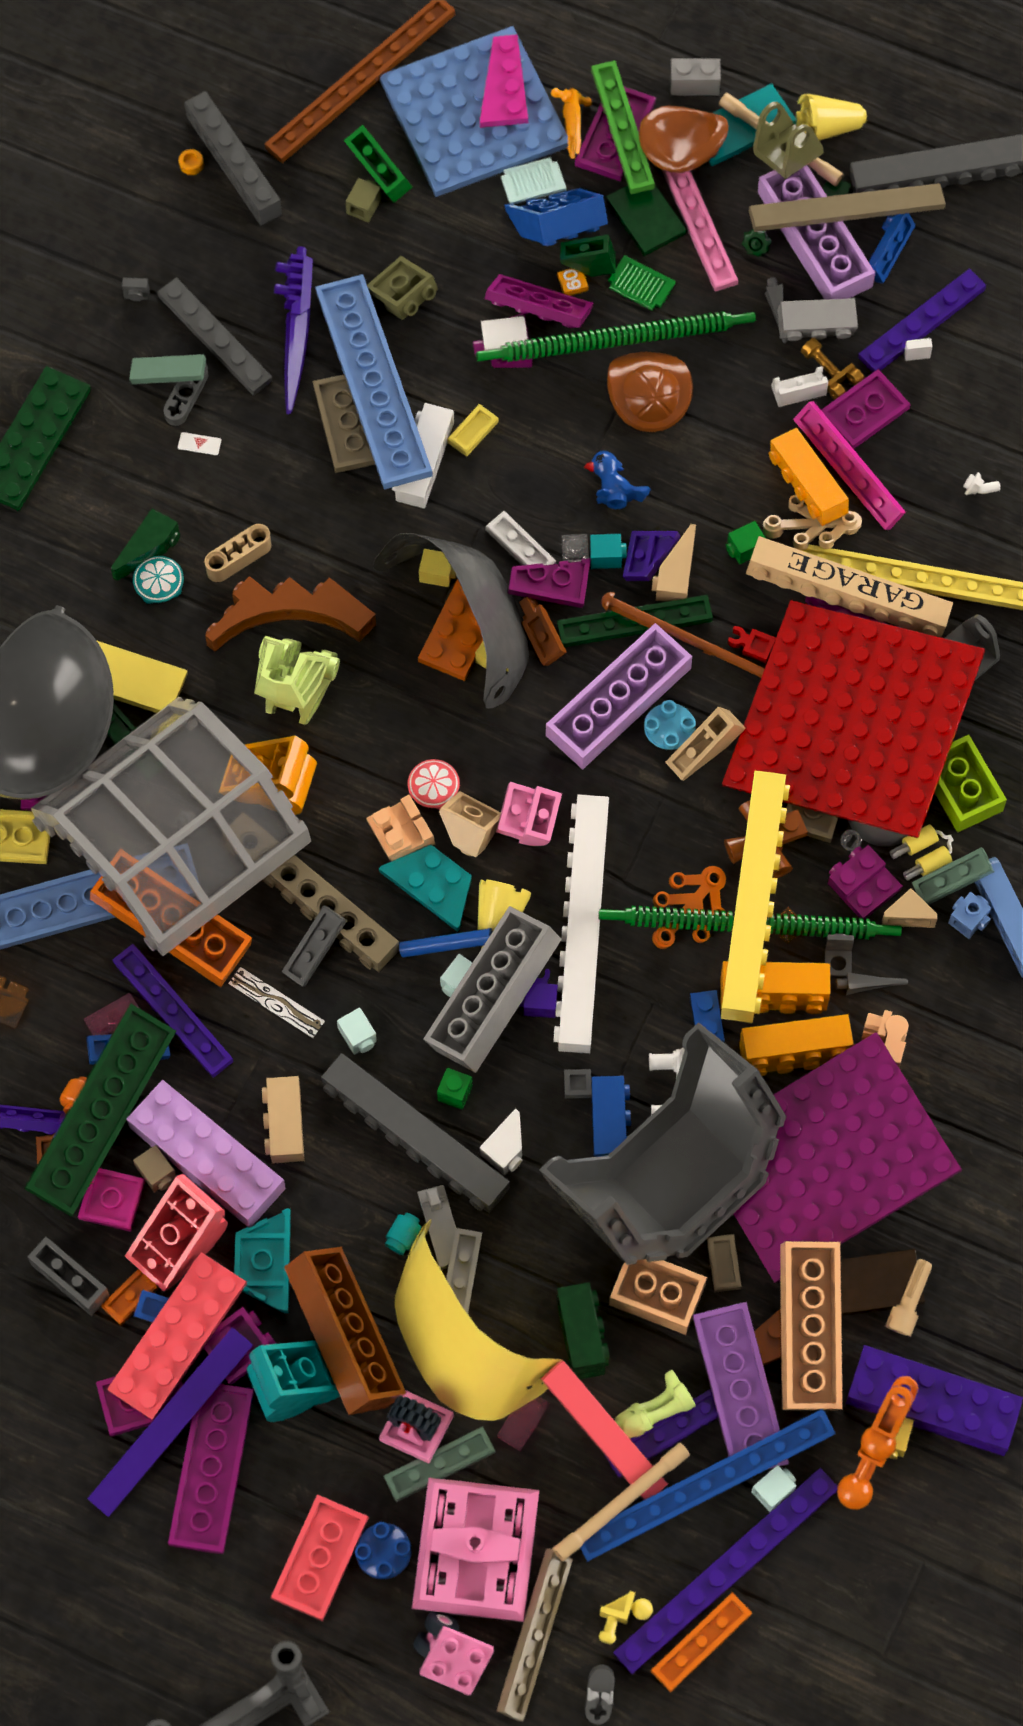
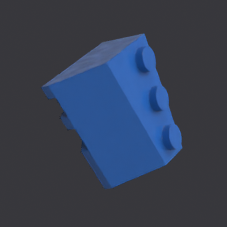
[504,188,608,246]

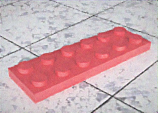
[107,1252,247,1420]

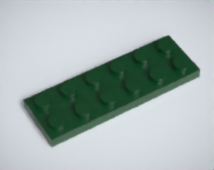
[0,366,91,511]

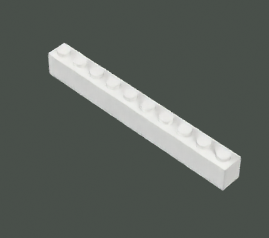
[554,795,609,1053]

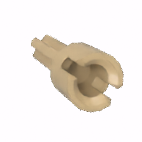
[885,1259,932,1337]

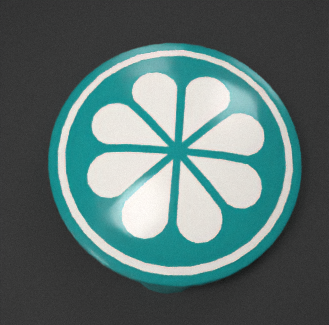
[133,556,184,603]

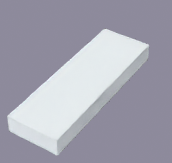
[485,511,556,565]

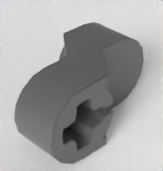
[585,1665,615,1725]

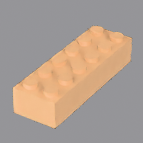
[780,1242,842,1410]

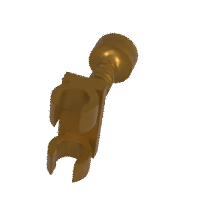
[801,338,864,400]

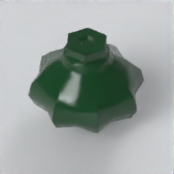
[741,229,772,257]

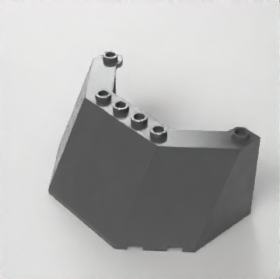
[539,1022,786,1265]

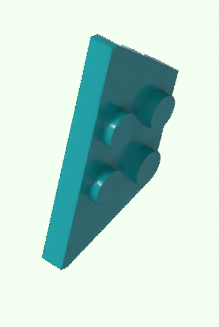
[379,845,472,932]
[234,1209,291,1313]

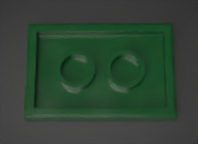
[606,185,686,256]

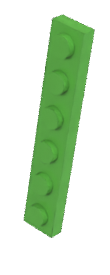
[592,61,655,194]

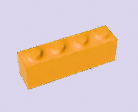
[769,428,849,526]

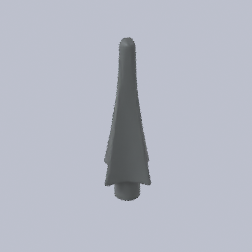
[765,278,788,343]
[835,972,908,995]

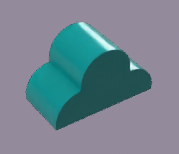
[246,1341,340,1422]

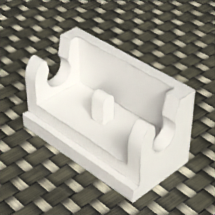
[771,366,828,407]

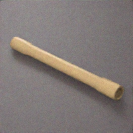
[719,93,844,186]
[553,1443,690,1562]

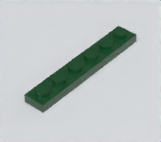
[557,595,713,647]

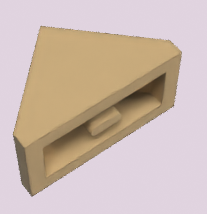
[882,888,937,928]

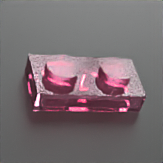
[84,993,139,1035]
[497,1397,550,1452]

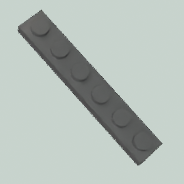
[158,277,273,396]

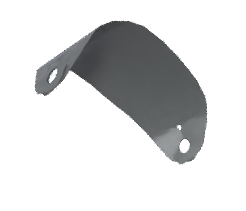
[373,533,529,708]

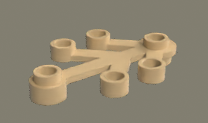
[763,495,862,550]

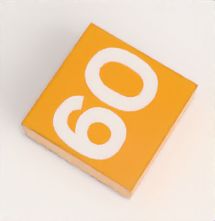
[557,268,588,296]

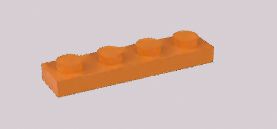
[651,1592,752,1692]

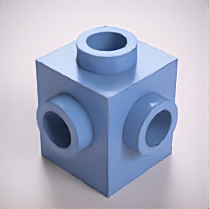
[948,892,991,939]

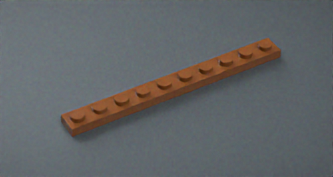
[265,0,455,163]

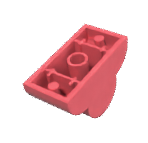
[125,1174,228,1291]

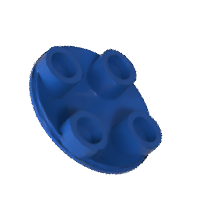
[355,1522,411,1579]

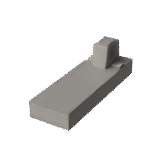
[418,1185,456,1270]

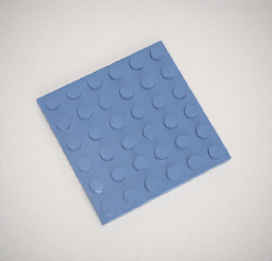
[380,26,569,197]

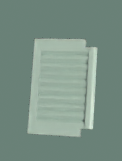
[501,157,566,204]

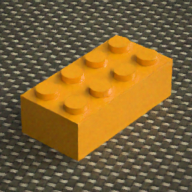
[720,961,830,1014]
[739,1014,854,1076]

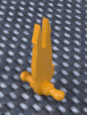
[551,88,592,159]

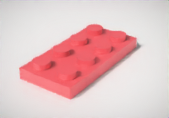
[271,1495,369,1621]

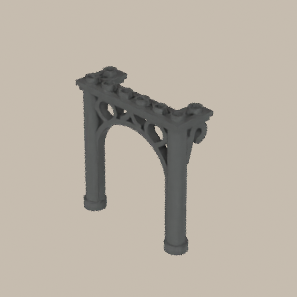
[147,1641,330,1726]

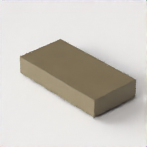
[707,1234,742,1292]

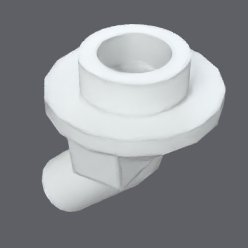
[963,472,1000,495]

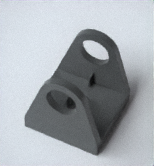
[944,614,1000,680]

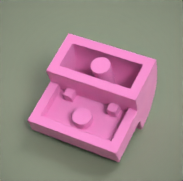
[496,782,562,846]

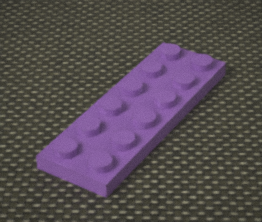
[692,1302,789,1470]

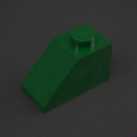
[560,234,616,277]

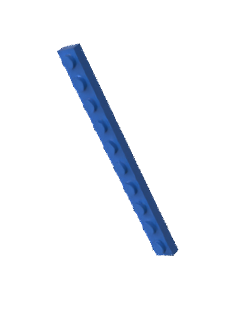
[580,1409,836,1562]

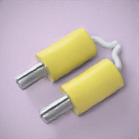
[890,824,954,880]

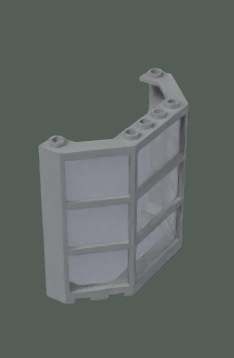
[31,697,311,956]

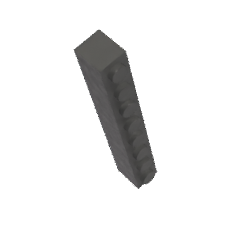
[849,134,1023,194]
[321,1053,510,1213]

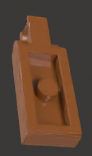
[519,597,567,666]

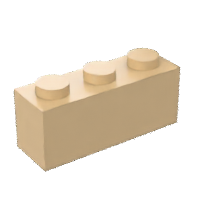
[262,1076,304,1163]

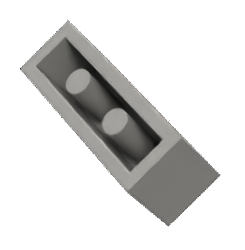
[777,298,858,341]

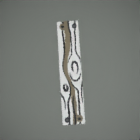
[228,967,325,1038]

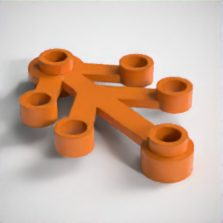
[652,866,726,949]

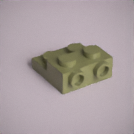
[367,256,438,320]

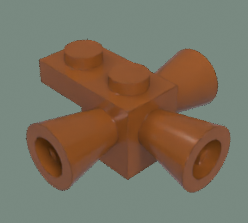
[724,800,808,878]

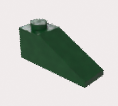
[111,508,180,581]

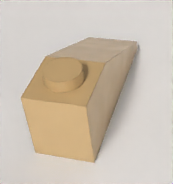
[652,524,696,602]
[665,707,746,781]

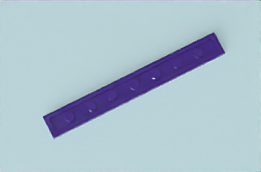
[87,1327,254,1517]

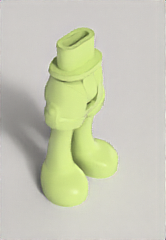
[615,1370,696,1439]

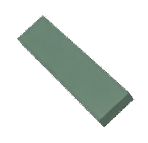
[384,1427,495,1502]

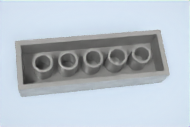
[423,906,562,1073]

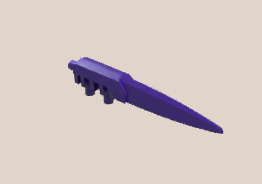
[274,247,313,414]

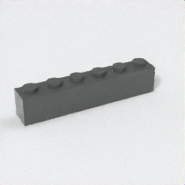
[185,91,282,226]

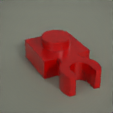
[728,626,776,663]

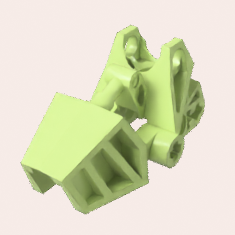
[254,636,340,725]

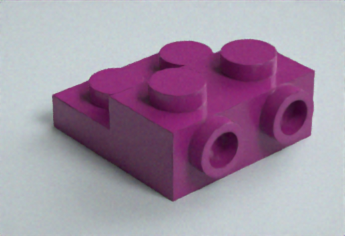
[828,845,902,921]
[204,1307,277,1385]

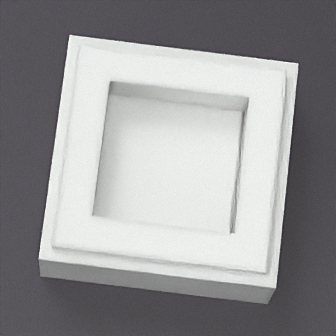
[904,338,932,361]

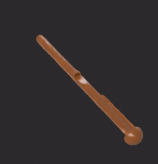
[601,592,765,678]

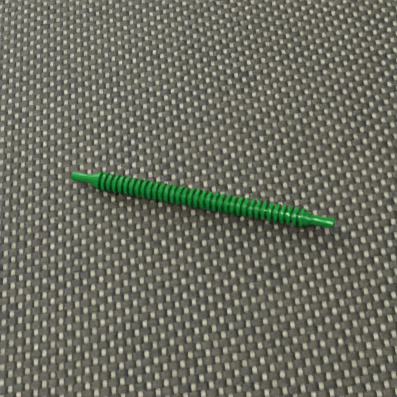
[476,311,756,362]
[598,905,902,940]

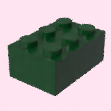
[557,1282,610,1380]

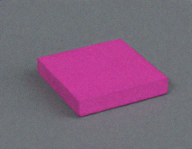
[78,1168,145,1232]

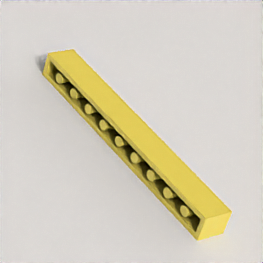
[721,771,790,1023]

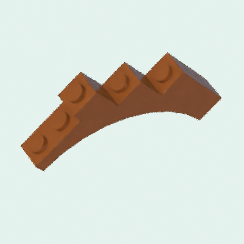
[205,576,376,652]

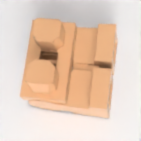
[366,794,435,861]
[861,1010,909,1068]

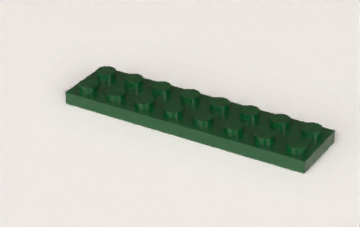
[24,1004,176,1216]

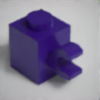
[519,969,558,1018]

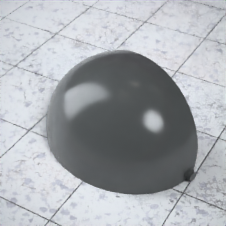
[0,605,114,800]

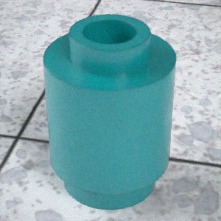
[385,1212,422,1255]

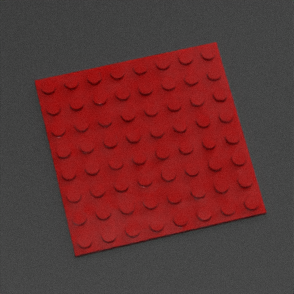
[722,600,985,838]

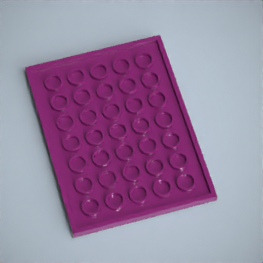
[734,1032,962,1284]

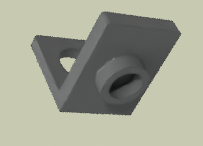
[825,934,854,977]

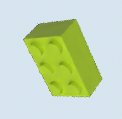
[935,735,1007,833]

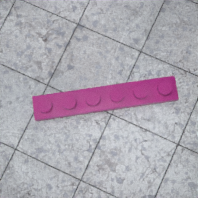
[793,402,906,530]

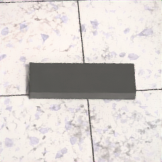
[282,906,347,987]

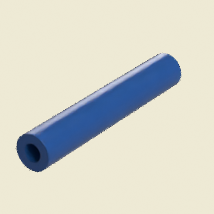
[399,928,493,958]

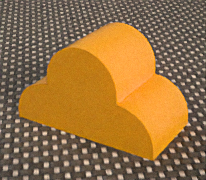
[219,736,317,815]

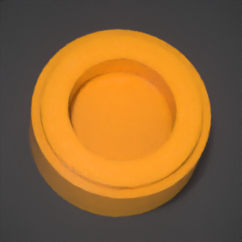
[179,149,204,175]

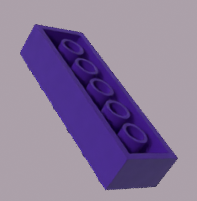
[846,1345,1023,1456]

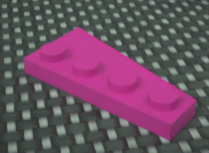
[480,34,528,128]

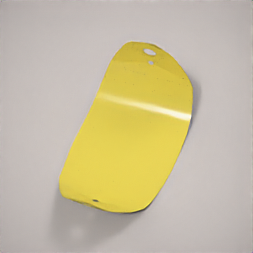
[395,1219,563,1421]

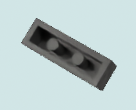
[28,1237,110,1316]

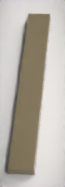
[749,183,946,231]

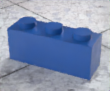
[591,1076,631,1157]

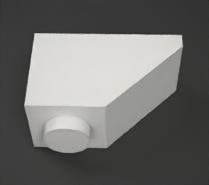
[480,1109,522,1175]

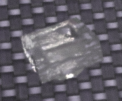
[562,534,588,562]

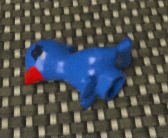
[584,451,651,509]

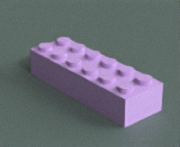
[758,165,875,300]
[546,623,692,770]
[127,1080,286,1228]

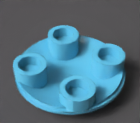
[644,700,696,750]

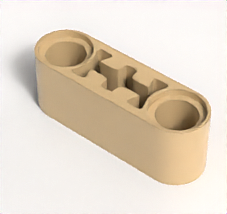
[205,524,271,582]

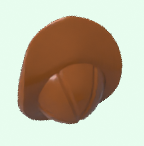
[639,106,729,173]
[607,352,693,432]

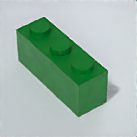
[344,125,413,203]

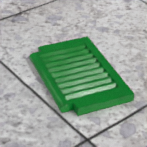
[608,255,676,311]

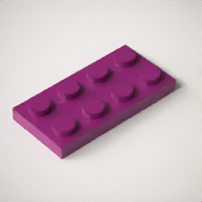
[575,87,656,181]
[485,274,593,328]

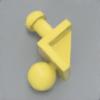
[599,1591,653,1644]

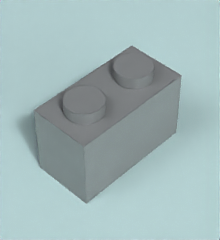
[670,59,720,96]

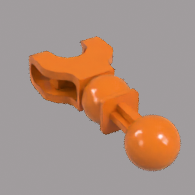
[837,1376,918,1510]

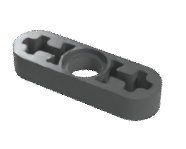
[164,364,209,426]

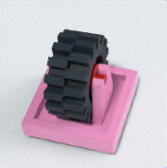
[379,1390,454,1463]

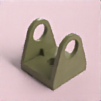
[753,102,823,179]

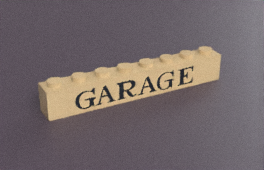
[746,536,953,638]

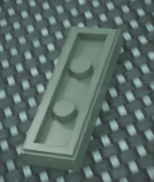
[129,354,206,384]
[912,847,994,905]

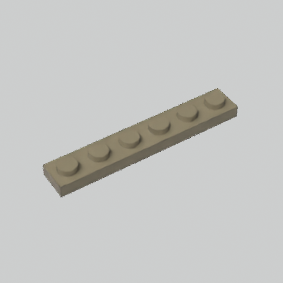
[497,1549,573,1721]

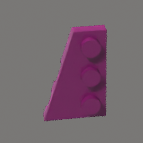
[507,558,591,608]

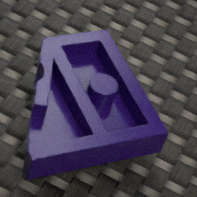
[623,531,681,581]

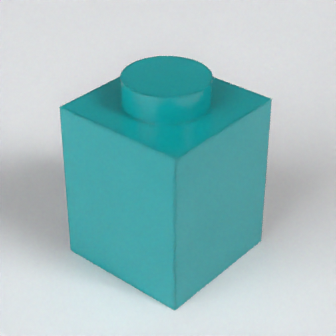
[590,534,627,569]

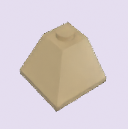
[439,791,501,857]

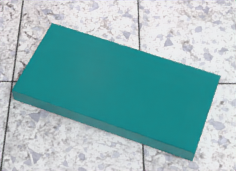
[709,84,797,166]

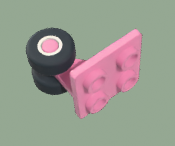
[414,1611,494,1695]

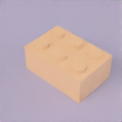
[609,1259,707,1335]

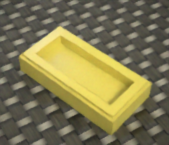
[447,404,499,457]

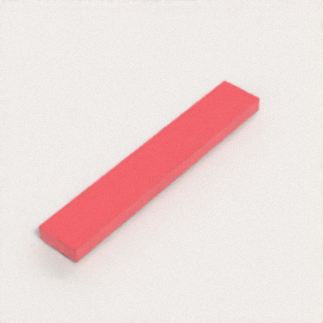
[541,1360,668,1500]

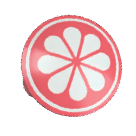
[408,759,460,810]

